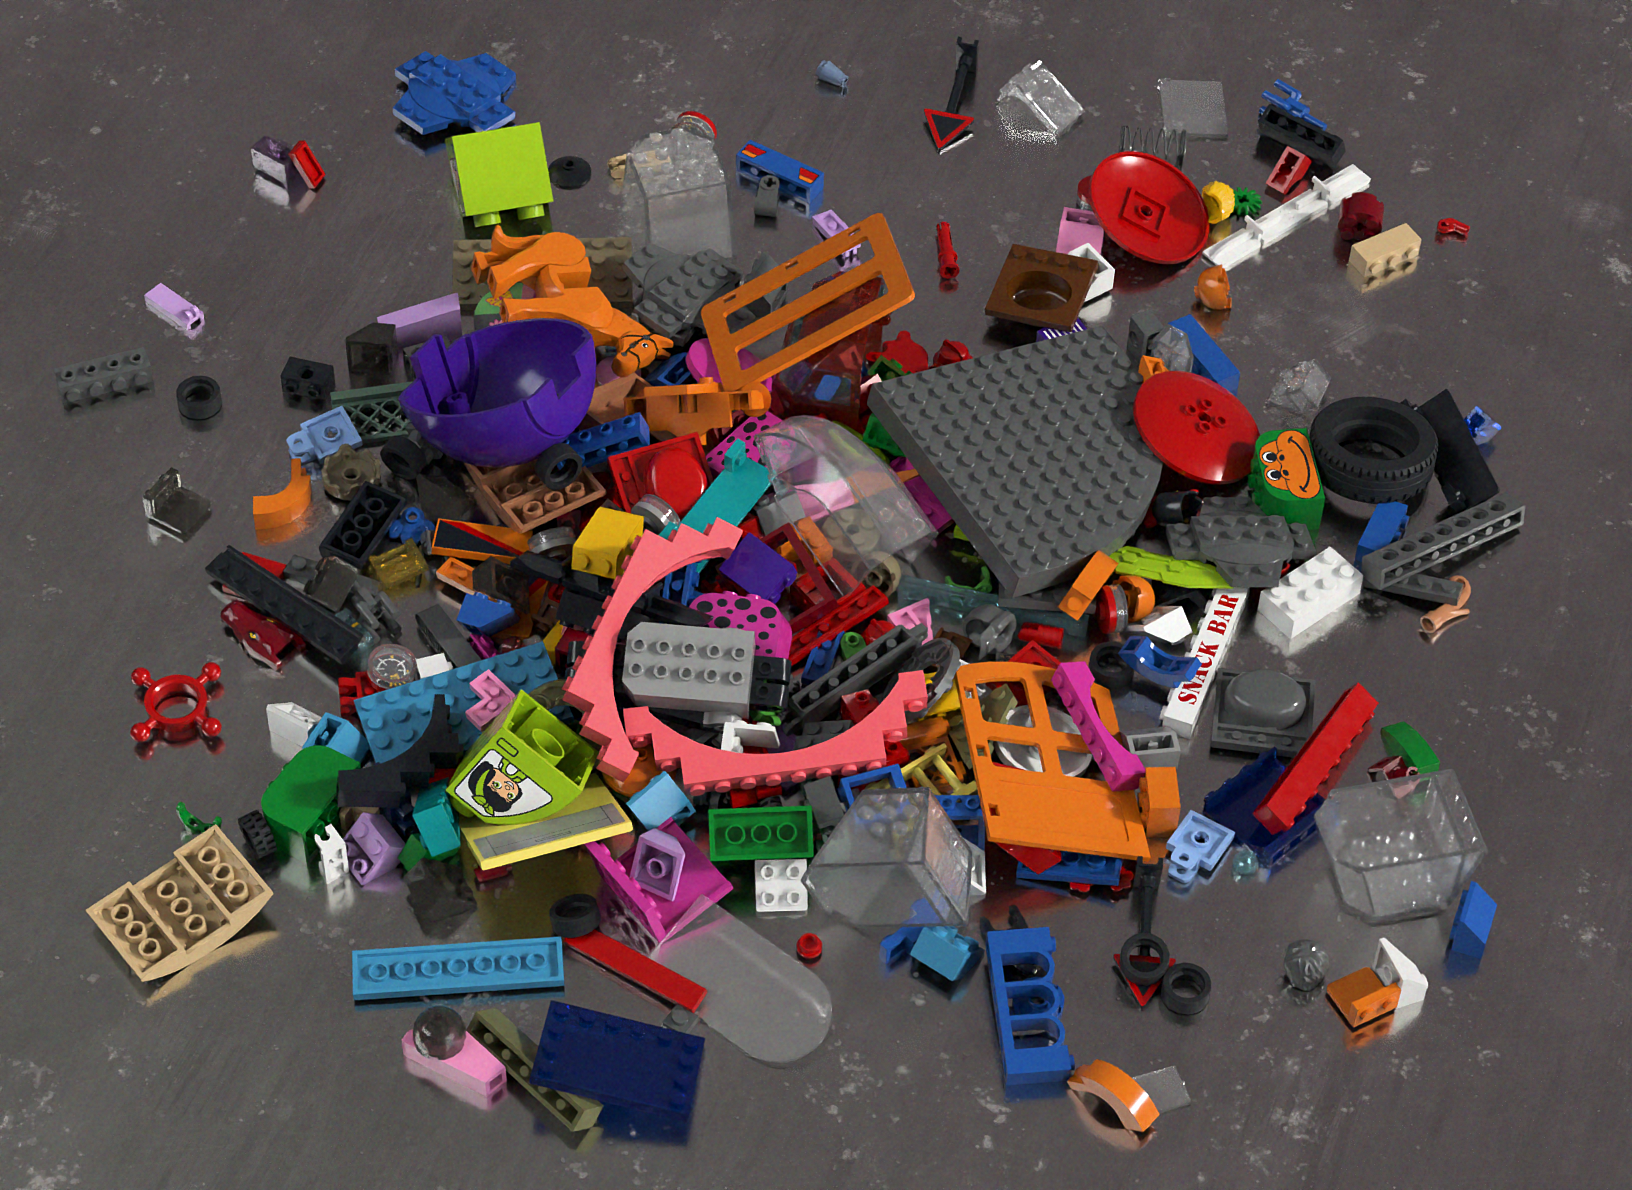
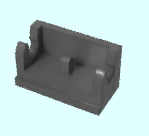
[804,776,849,835]

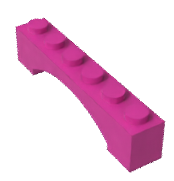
[1051,661,1145,792]

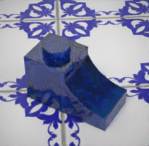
[1464,406,1502,445]

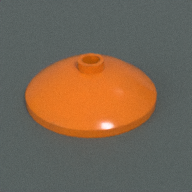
[602,744,677,797]

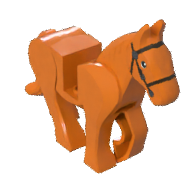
[471,225,674,377]

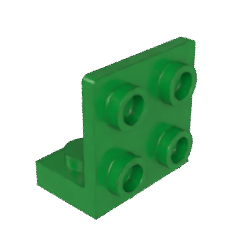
[862,413,906,457]

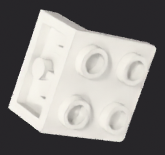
[721,720,780,753]
[754,859,808,912]

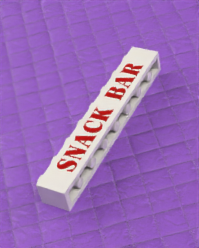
[1159,587,1250,739]

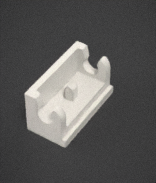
[315,824,349,884]

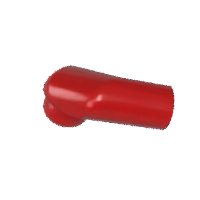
[1437,218,1470,236]

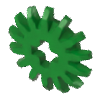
[1233,187,1262,216]

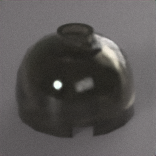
[413,1005,466,1060]

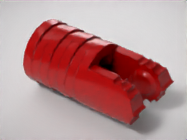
[1017,622,1064,649]

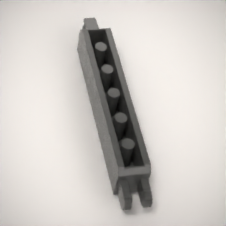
[776,623,928,736]

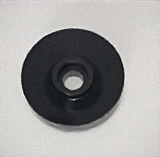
[548,156,591,188]

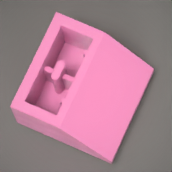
[1056,207,1106,255]

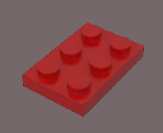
[985,640,1061,708]

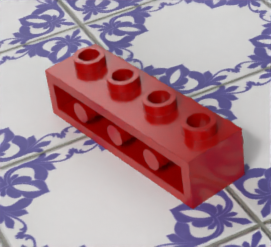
[839,689,910,780]

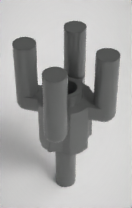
[343,573,402,644]

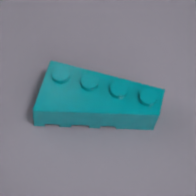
[412,777,461,857]

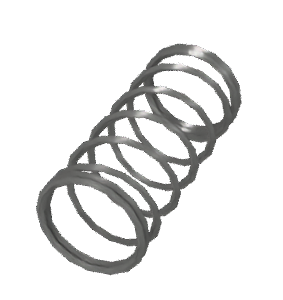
[1119,125,1187,157]

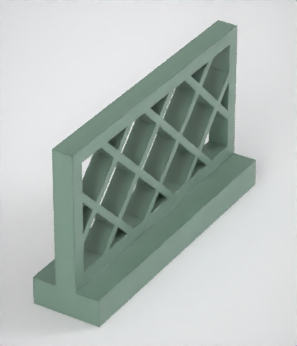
[330,381,413,444]

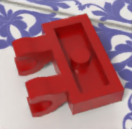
[338,671,380,716]

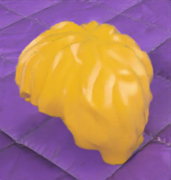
[1202,181,1235,224]

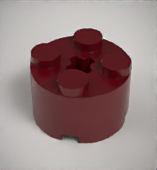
[1338,192,1384,240]

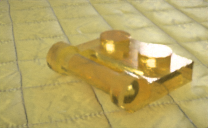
[368,538,429,590]

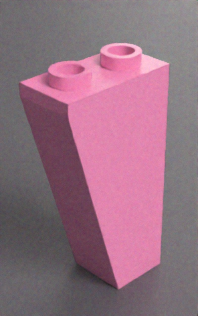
[401,1008,507,1097]

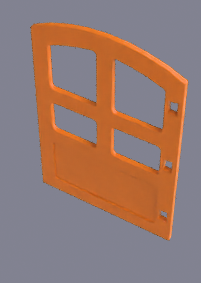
[954,662,1151,862]

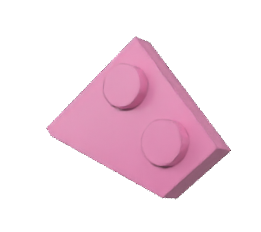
[887,598,933,646]

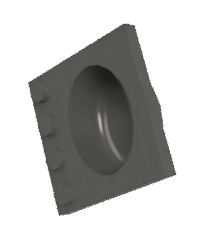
[1210,668,1316,758]

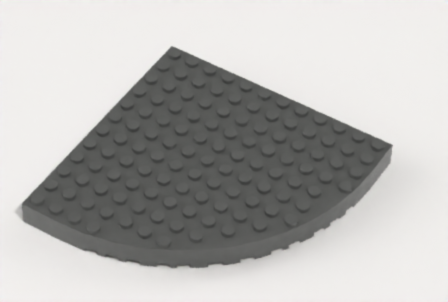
[867,326,1163,598]

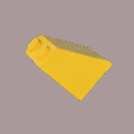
[571,507,644,579]

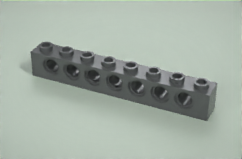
[1361,492,1526,590]

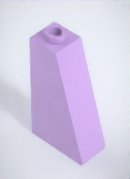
[374,293,462,349]

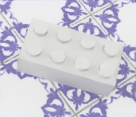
[1258,547,1364,639]

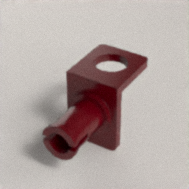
[557,510,582,540]
[1368,756,1420,797]

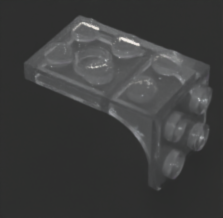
[997,60,1085,137]

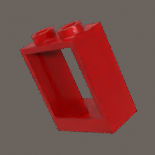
[789,556,866,623]

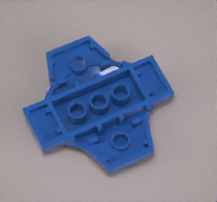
[393,51,516,135]

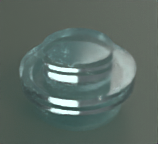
[1232,850,1258,875]

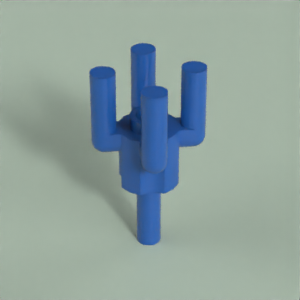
[1259,79,1327,131]

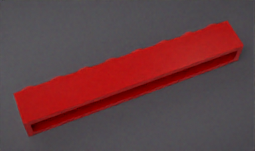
[1252,682,1379,835]

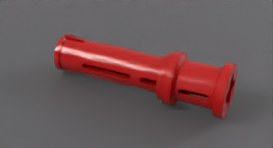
[936,222,960,279]

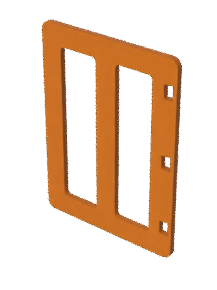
[701,213,915,392]

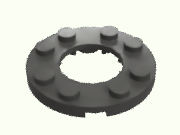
[882,638,961,723]

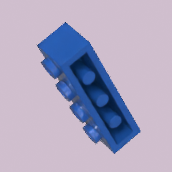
[556,412,650,470]
[658,561,702,624]

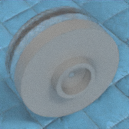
[631,494,680,535]
[527,527,577,560]

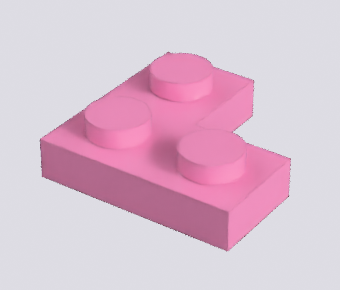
[465,669,516,732]

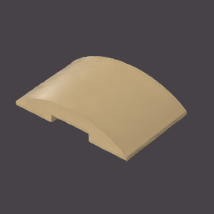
[86,824,273,982]

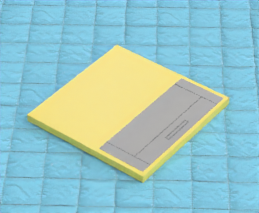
[459,773,633,871]

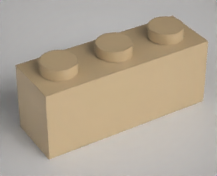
[1349,223,1422,277]

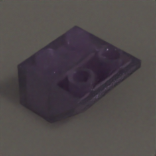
[251,136,300,185]

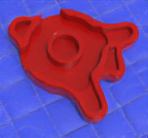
[866,331,929,373]

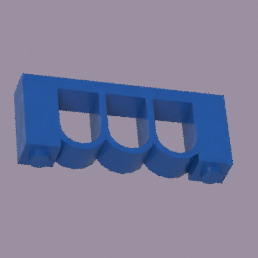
[985,927,1075,1086]

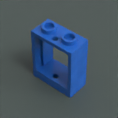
[836,763,914,834]
[934,795,985,851]

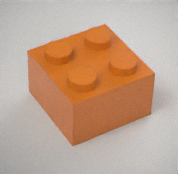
[1137,767,1181,838]

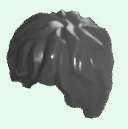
[1284,939,1330,991]

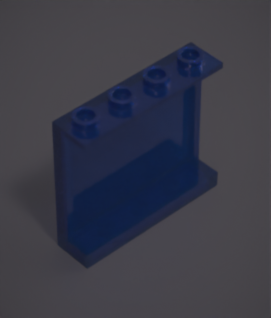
[1202,746,1340,870]

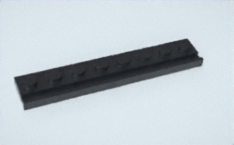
[205,545,366,665]

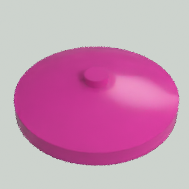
[686,338,774,391]

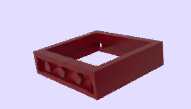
[715,522,840,635]

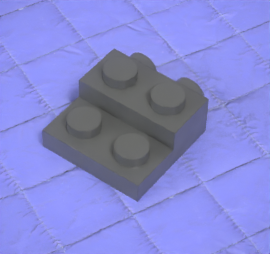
[793,720,854,751]

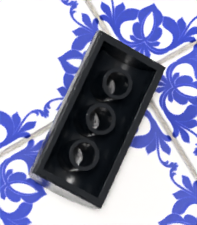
[319,481,407,574]

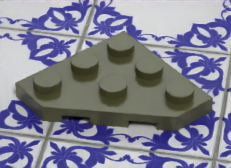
[949,683,1018,770]

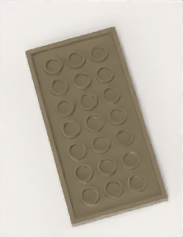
[452,237,633,310]

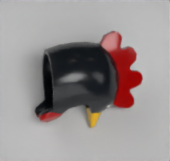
[1142,489,1203,528]

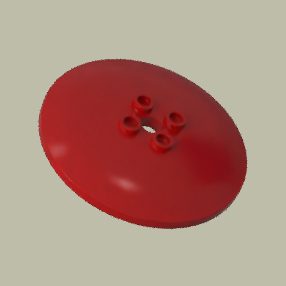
[1089,151,1210,264]
[1133,371,1260,484]

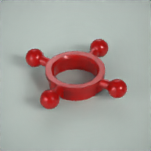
[130,662,222,742]

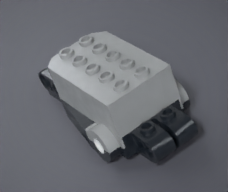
[565,622,792,734]

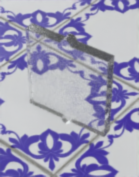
[1132,1065,1191,1113]

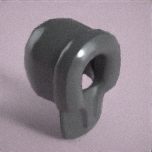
[963,604,1016,660]

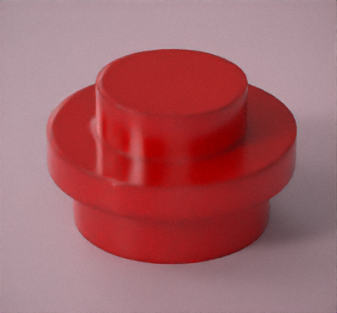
[796,933,822,958]

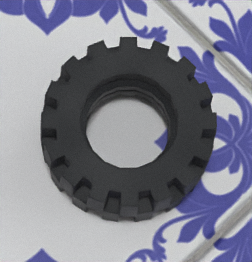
[238,810,277,859]

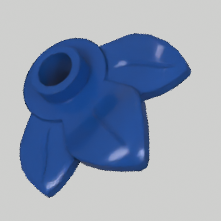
[389,507,436,551]

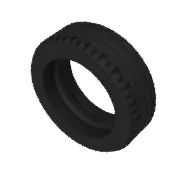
[1309,397,1438,504]

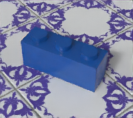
[1355,501,1410,562]

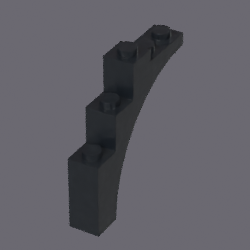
[336,694,463,807]

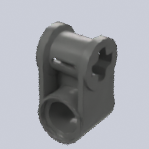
[754,175,779,217]

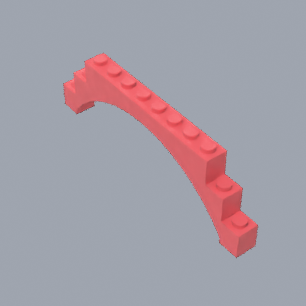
[562,517,743,782]
[623,670,928,796]

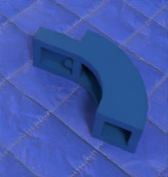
[1118,636,1202,688]

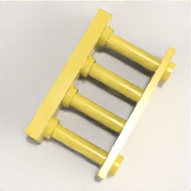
[863,743,978,848]

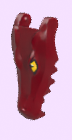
[220,601,306,671]

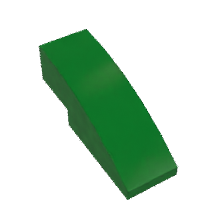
[1381,721,1440,780]

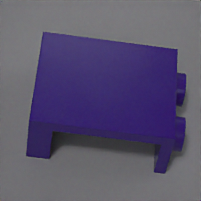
[719,532,798,604]

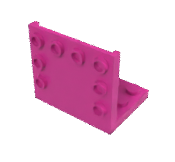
[584,817,734,946]

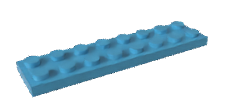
[352,937,564,1000]

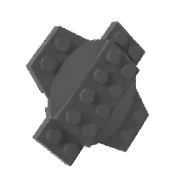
[622,243,756,339]
[1166,496,1316,587]

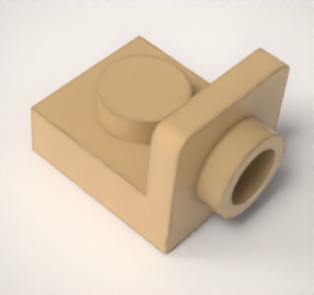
[339,807,380,831]

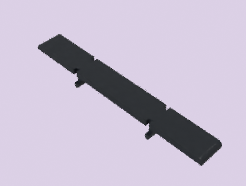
[510,550,713,627]

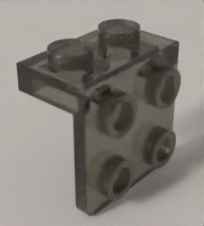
[142,467,211,534]

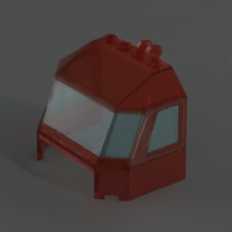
[772,271,892,432]

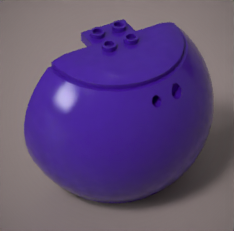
[398,318,596,468]

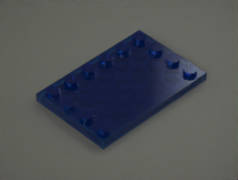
[529,1000,705,1122]

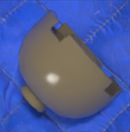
[852,551,902,597]

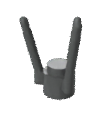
[415,530,450,586]

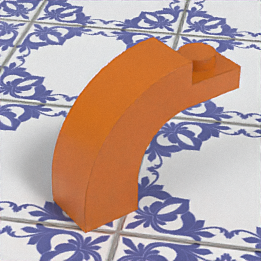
[253,458,312,530]
[1058,550,1119,621]
[1067,1059,1160,1132]

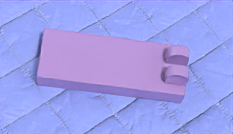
[812,210,861,258]
[144,283,204,330]

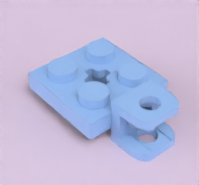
[286,406,363,465]
[1166,810,1235,883]

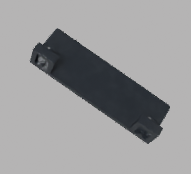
[1400,389,1500,514]

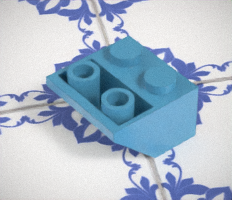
[302,712,370,764]
[626,771,696,832]
[910,923,985,981]

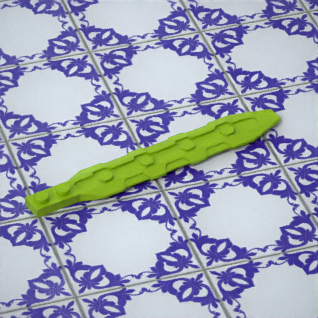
[953,524,1234,589]

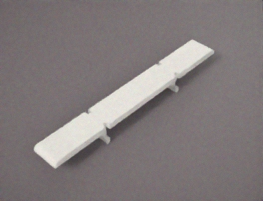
[1202,164,1371,268]

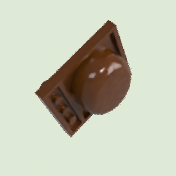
[985,244,1099,332]

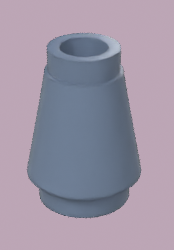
[816,60,849,88]

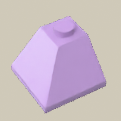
[630,828,685,901]

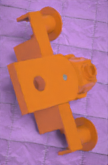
[623,377,771,445]

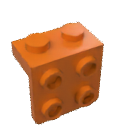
[1326,967,1401,1028]

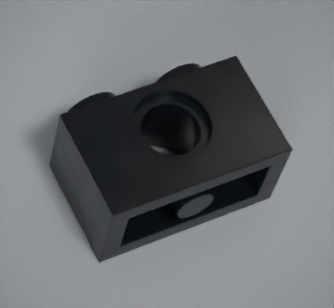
[280,357,335,401]

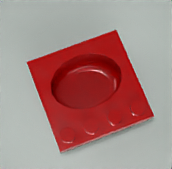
[607,432,714,533]

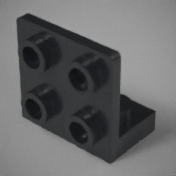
[1152,579,1209,608]

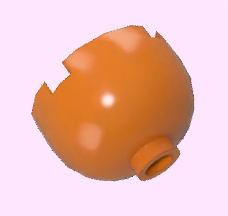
[1194,264,1232,310]
[1111,575,1155,624]

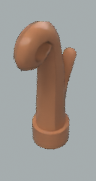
[1420,575,1471,633]

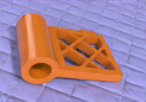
[900,716,967,794]

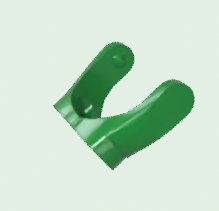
[176,802,222,834]

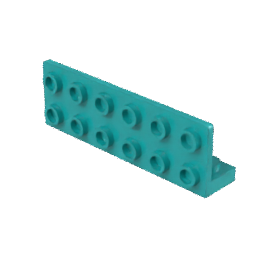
[658,438,776,574]

